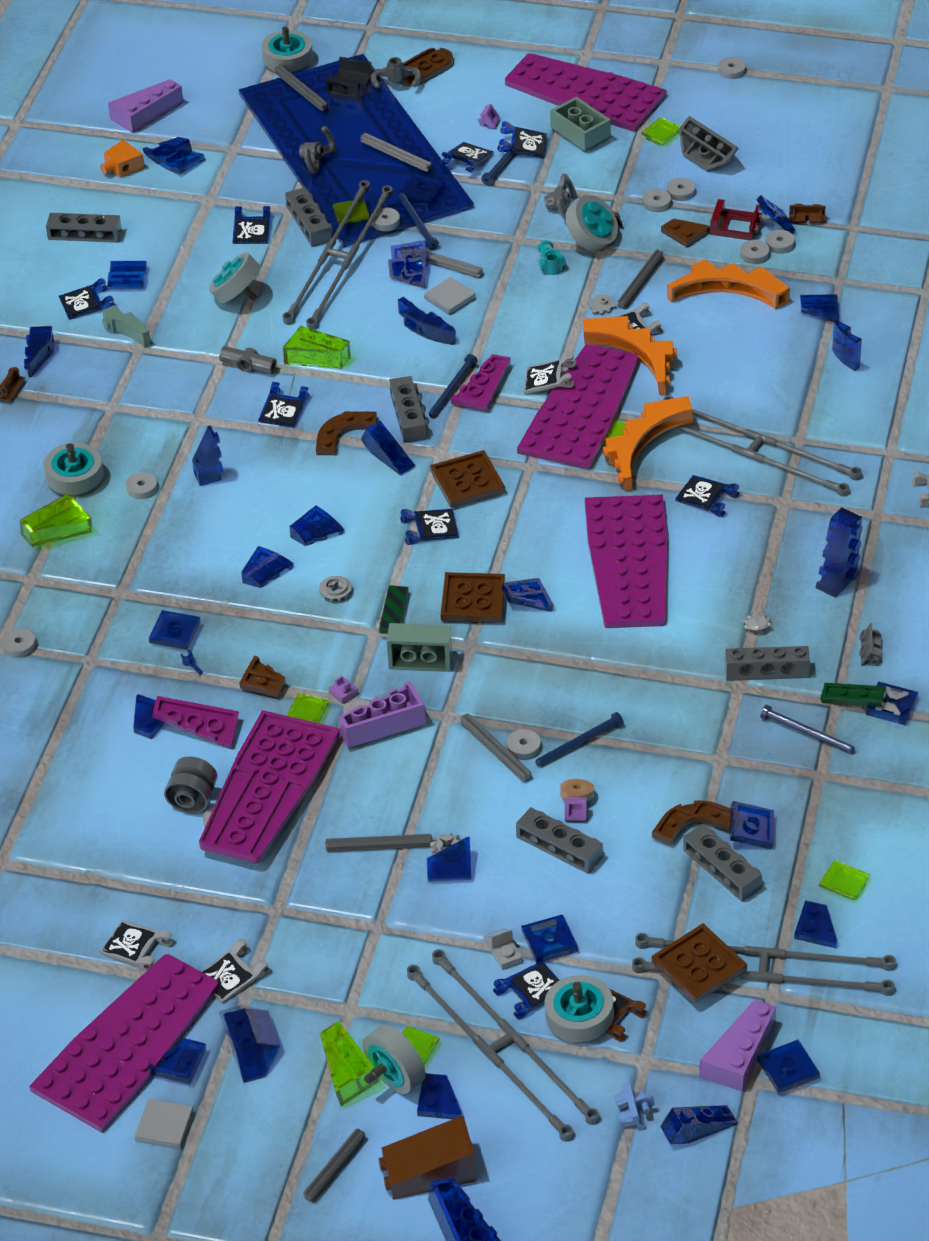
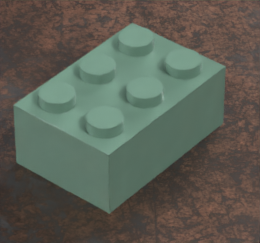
[550,97,611,151]
[387,623,452,672]

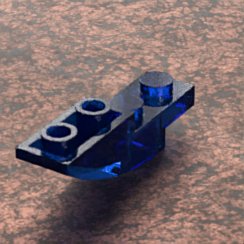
[398,296,456,345]

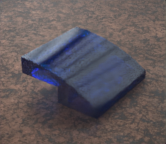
[107,261,147,289]
[832,320,862,371]

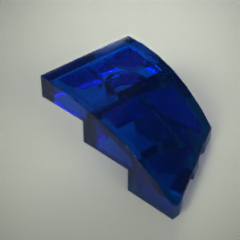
[143,137,205,174]
[388,240,428,289]

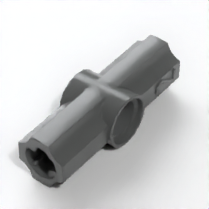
[219,346,277,374]

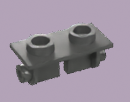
[859,623,881,666]

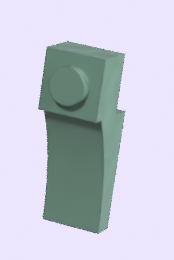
[102,305,151,348]

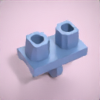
[614,1082,655,1130]

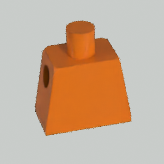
[100,139,145,177]

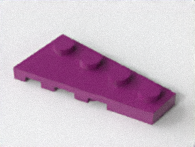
[451,354,510,411]
[153,696,239,750]

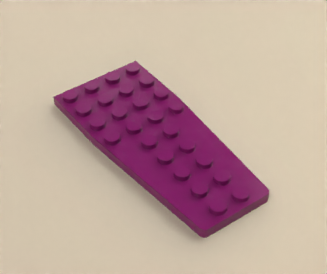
[505,53,667,132]
[517,344,638,469]
[585,494,667,628]
[199,710,340,863]
[29,954,218,1133]

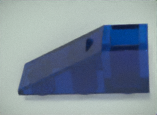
[24,326,54,377]
[360,420,415,475]
[192,425,223,486]
[660,1105,738,1144]

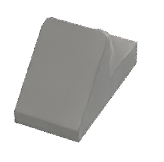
[483,928,522,970]

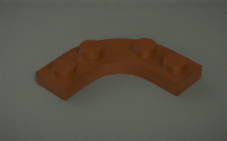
[316,411,377,456]
[652,800,739,845]

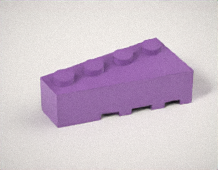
[108,79,183,133]
[339,681,427,748]
[699,999,776,1092]

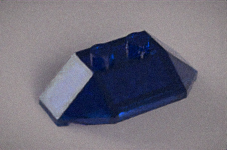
[219,1005,281,1083]

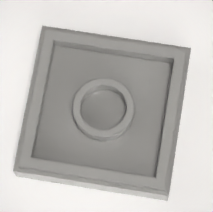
[424,277,476,315]
[135,1099,193,1149]

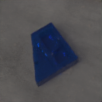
[756,195,796,234]
[800,294,840,323]
[501,578,554,612]
[133,694,165,739]
[427,837,471,882]
[794,900,837,949]
[148,1038,206,1085]
[417,1073,462,1119]

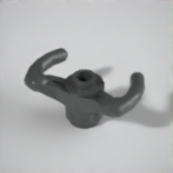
[371,57,421,89]
[299,126,336,174]
[544,173,577,220]

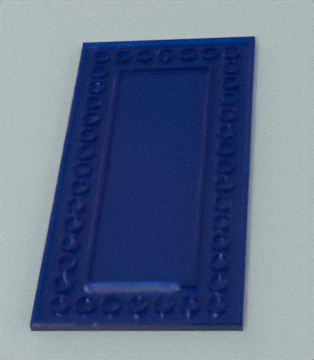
[238,54,474,248]

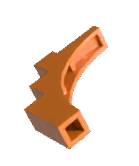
[667,259,790,309]
[583,316,678,395]
[603,396,693,491]

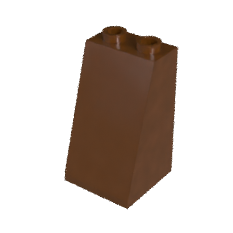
[378,1116,476,1199]

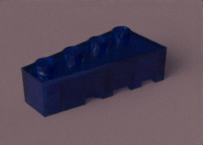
[815,507,863,598]
[428,1177,501,1241]

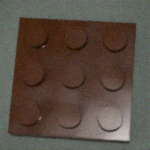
[430,450,505,507]
[440,572,505,622]
[651,923,747,1004]

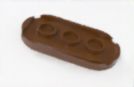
[398,48,453,86]

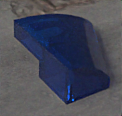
[289,505,345,546]
[241,546,294,588]

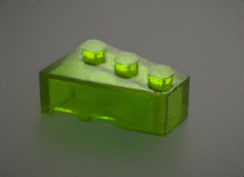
[283,326,351,369]
[20,493,92,547]
[320,1021,380,1106]

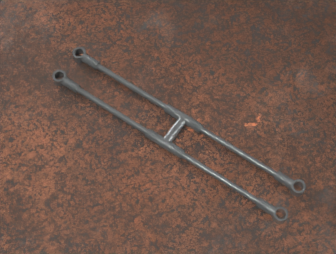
[282,180,393,330]
[663,396,862,497]
[632,933,896,996]
[407,949,599,1142]

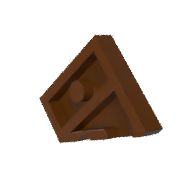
[661,218,710,248]
[239,655,286,697]

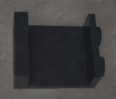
[326,57,372,99]

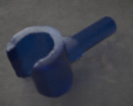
[181,650,203,675]

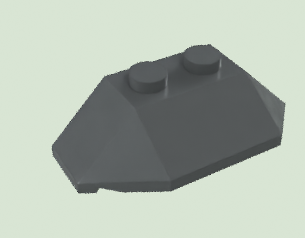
[678,116,739,171]

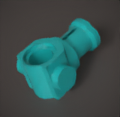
[537,240,566,275]

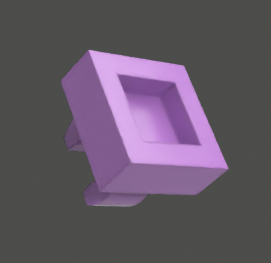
[477,104,500,129]
[329,675,358,704]
[565,797,587,821]

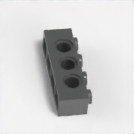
[285,187,333,247]
[46,213,122,243]
[389,376,429,443]
[725,646,810,681]
[516,807,603,874]
[683,824,762,902]

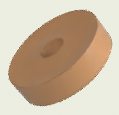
[560,779,594,801]

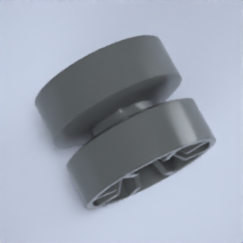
[164,756,218,814]

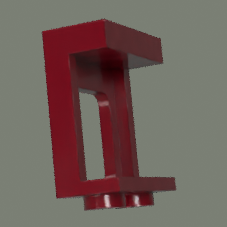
[710,199,763,240]

